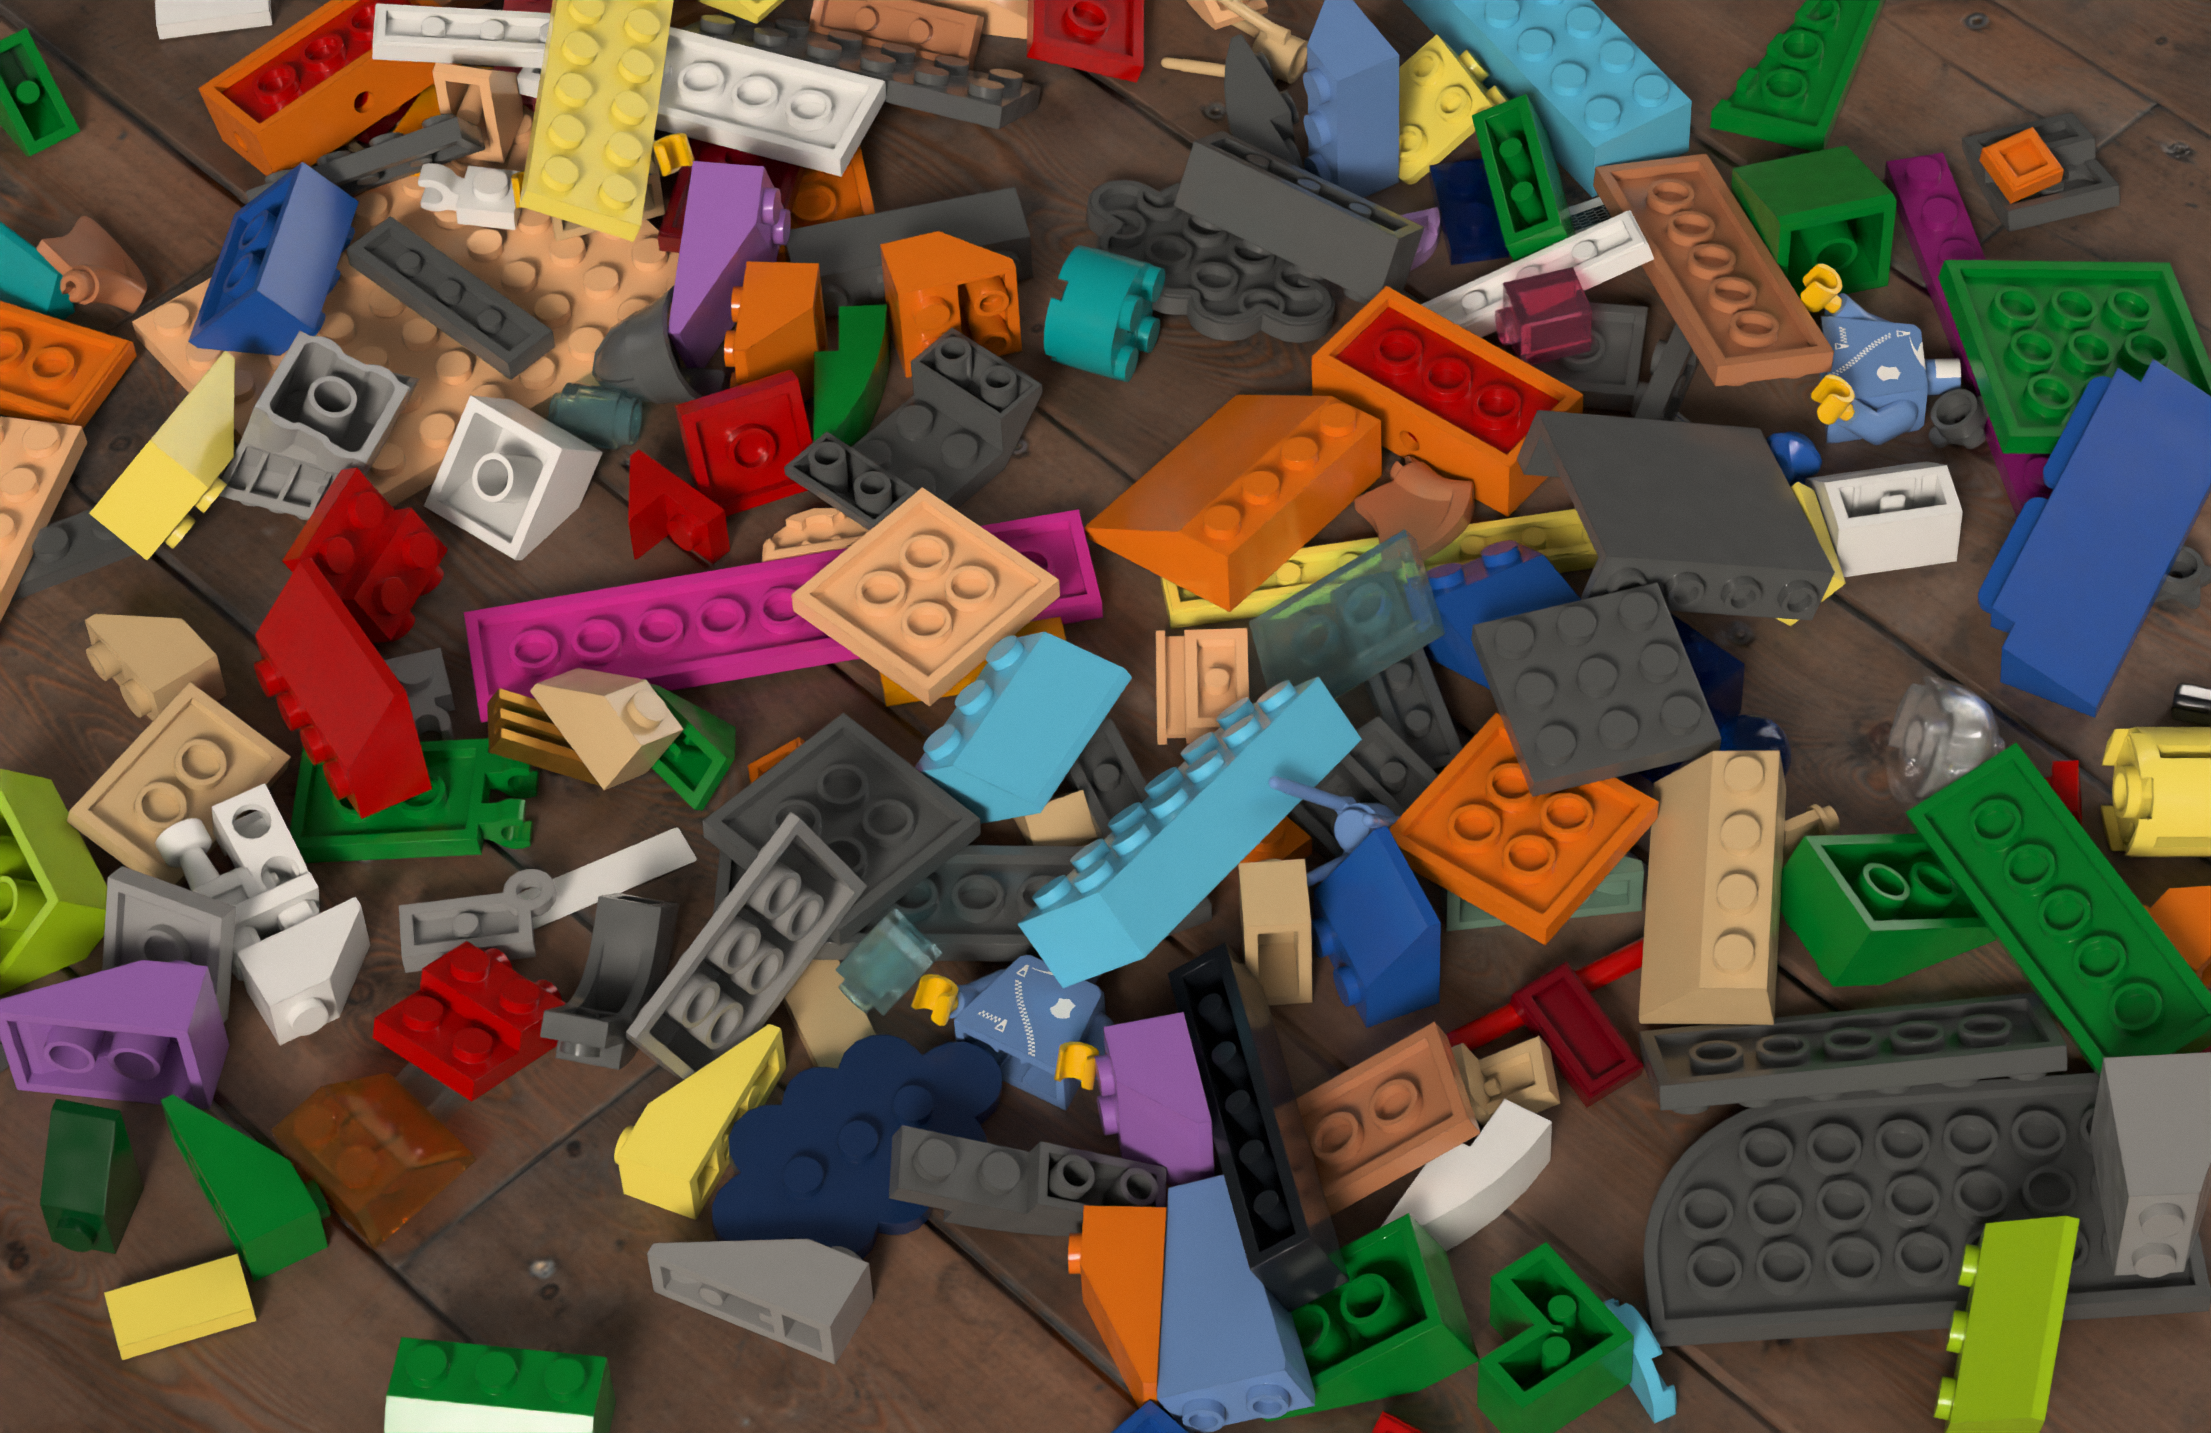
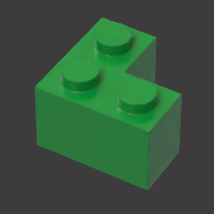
[1477,1242,1634,1433]

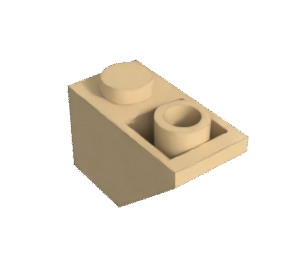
[85,614,227,721]

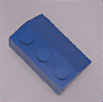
[188,162,359,356]

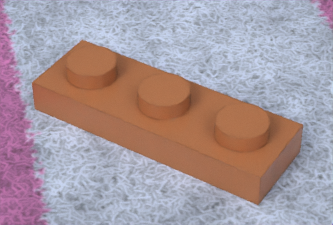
[809,0,985,70]

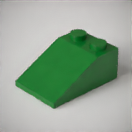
[1780,833,1996,987]
[1263,1213,1480,1422]

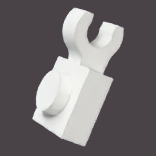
[418,163,522,230]

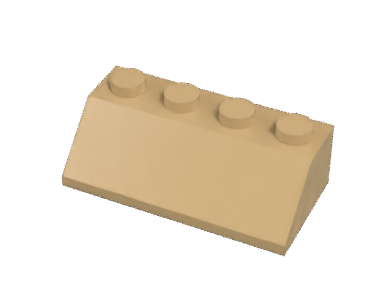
[1639,751,1786,1025]

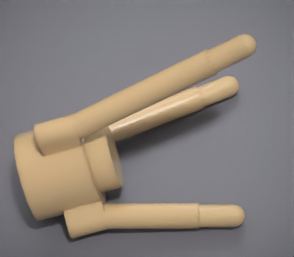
[1161,0,1308,85]

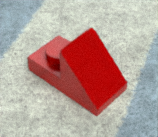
[628,449,730,564]

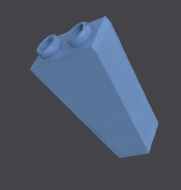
[1157,1175,1315,1433]

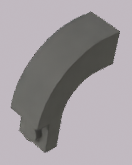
[540,893,679,1070]

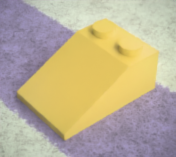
[89,350,235,560]

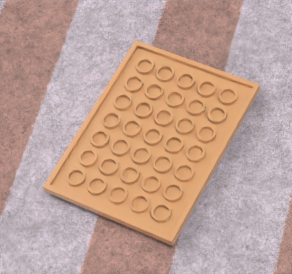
[132,105,679,507]

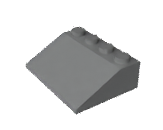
[626,812,867,1081]

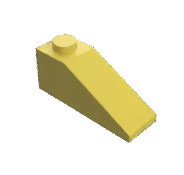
[614,1024,786,1220]

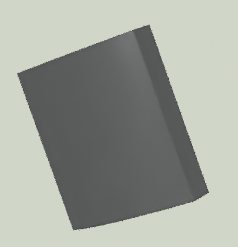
[1962,112,2120,232]
[1287,716,1438,862]

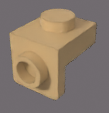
[1451,1036,1561,1127]

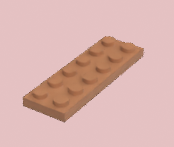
[1593,153,1834,387]

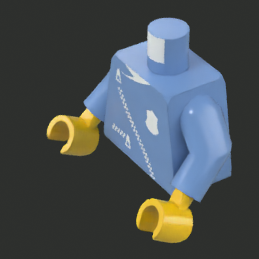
[1801,264,1961,445]
[911,955,1114,1111]

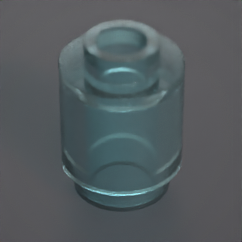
[548,382,643,450]

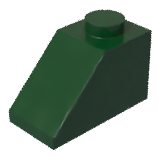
[40,1099,144,1254]

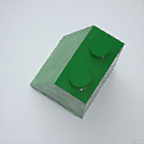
[1731,145,1897,299]

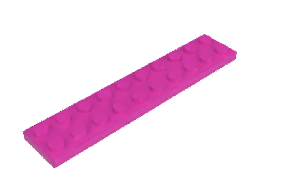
[464,509,1103,723]

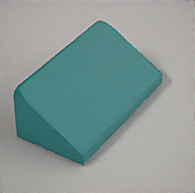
[0,221,75,320]

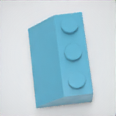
[914,631,1132,824]

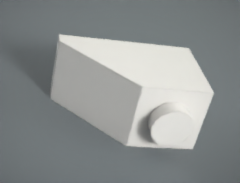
[236,897,370,1046]

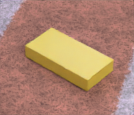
[104,1254,257,1360]

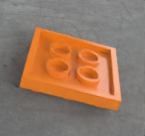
[1389,713,1659,945]

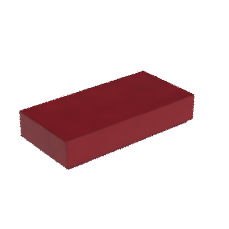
[1510,961,1644,1108]

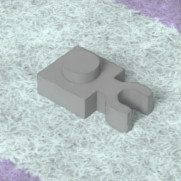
[384,648,455,741]

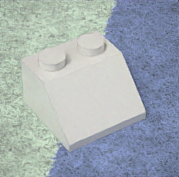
[424,395,603,560]

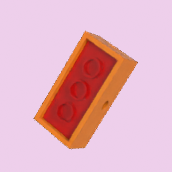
[198,0,462,176]
[1312,286,1583,517]

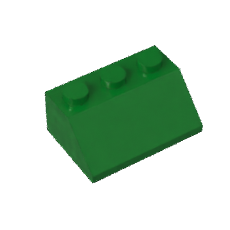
[384,1337,616,1433]

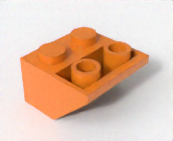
[880,231,1022,378]
[724,261,828,402]

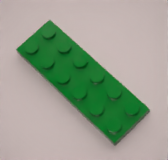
[1905,742,2211,1078]

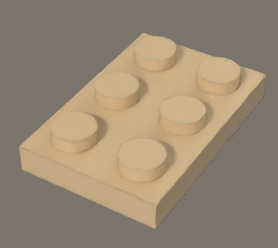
[67,682,291,886]

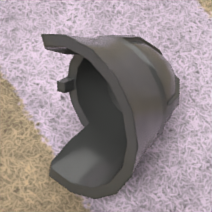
[592,286,730,404]

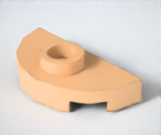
[762,508,869,562]

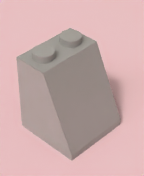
[2090,1052,2211,1278]

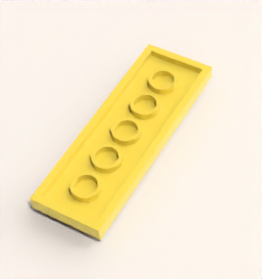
[519,0,674,242]

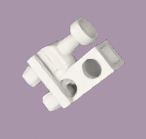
[155,783,320,981]

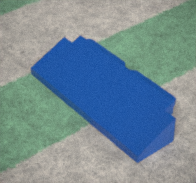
[1978,359,2211,718]

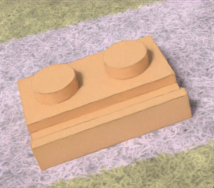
[1156,628,1249,745]

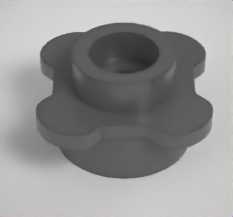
[1928,389,1989,449]

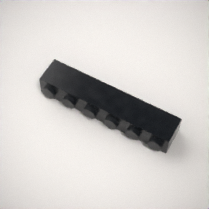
[1168,942,1349,1313]

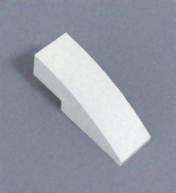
[1381,1099,1552,1251]

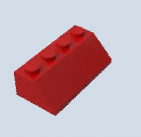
[254,558,432,819]

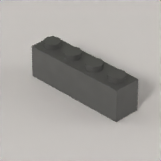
[1174,130,1425,304]
[784,187,1033,318]

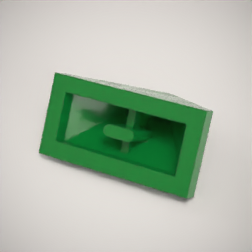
[650,684,736,811]

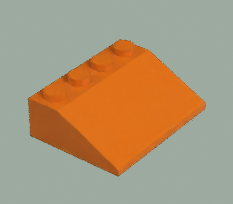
[1083,395,1382,612]

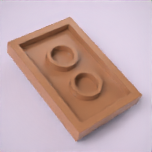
[1296,1021,1481,1216]

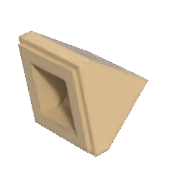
[1014,790,1097,846]

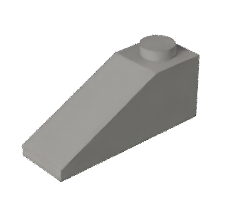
[647,1239,874,1364]

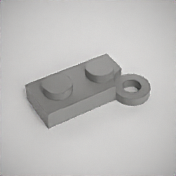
[399,869,556,973]

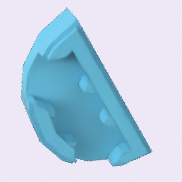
[1603,1298,1677,1424]

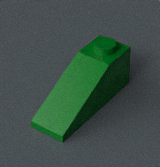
[161,1094,330,1282]

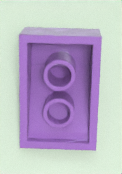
[668,161,791,368]
[0,960,229,1109]

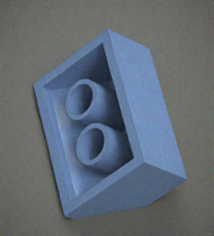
[1303,0,1399,198]

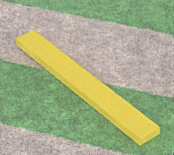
[1160,509,1598,629]

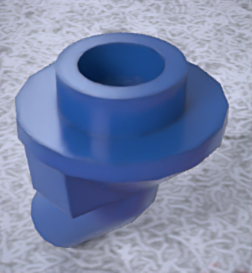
[1766,431,1822,487]

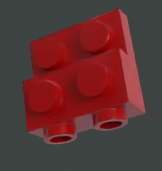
[282,467,448,643]
[372,941,566,1102]

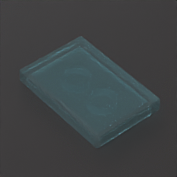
[1249,529,1445,699]

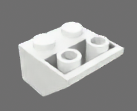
[1805,461,1963,577]

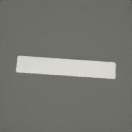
[518,827,697,929]

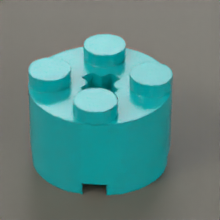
[1044,245,1165,382]

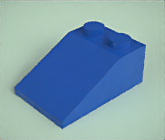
[1406,540,1581,689]

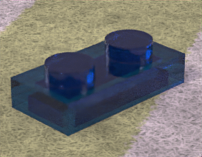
[1429,158,1509,265]

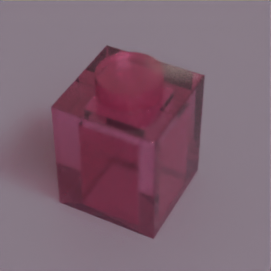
[1495,267,1592,365]

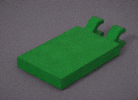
[289,738,540,863]

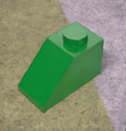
[0,28,81,157]

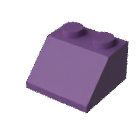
[1094,1012,1214,1187]

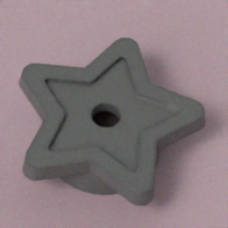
[2155,544,2211,609]

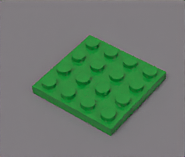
[1938,260,2211,454]

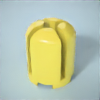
[2100,727,2211,857]

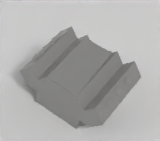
[219,331,420,520]

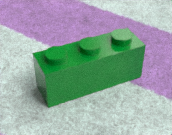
[1471,94,1576,262]

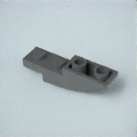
[1224,34,1303,169]
[889,1125,1166,1236]

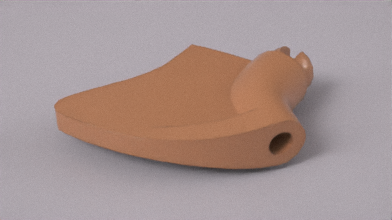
[36,216,147,314]
[1354,456,1475,574]

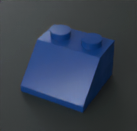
[1311,825,1441,1028]

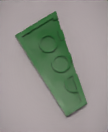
[1710,0,1886,151]

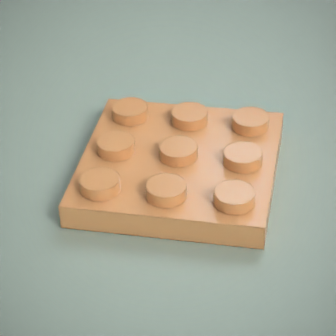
[791,487,1060,707]

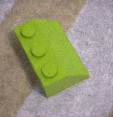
[0,769,107,995]
[1933,1216,2080,1433]

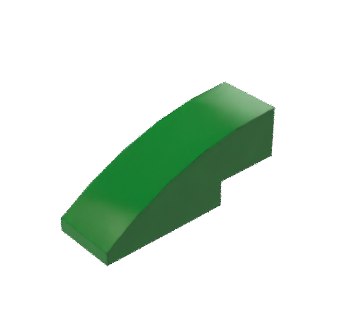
[814,304,891,447]

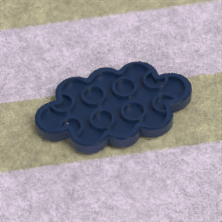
[712,1034,1002,1259]

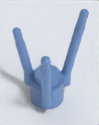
[1268,776,1400,886]

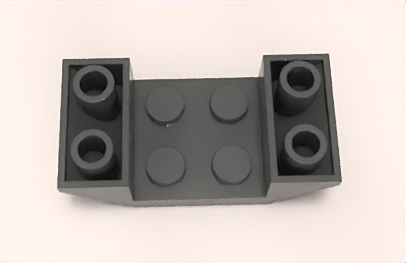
[784,328,1043,530]

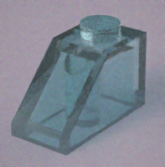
[835,908,943,1016]

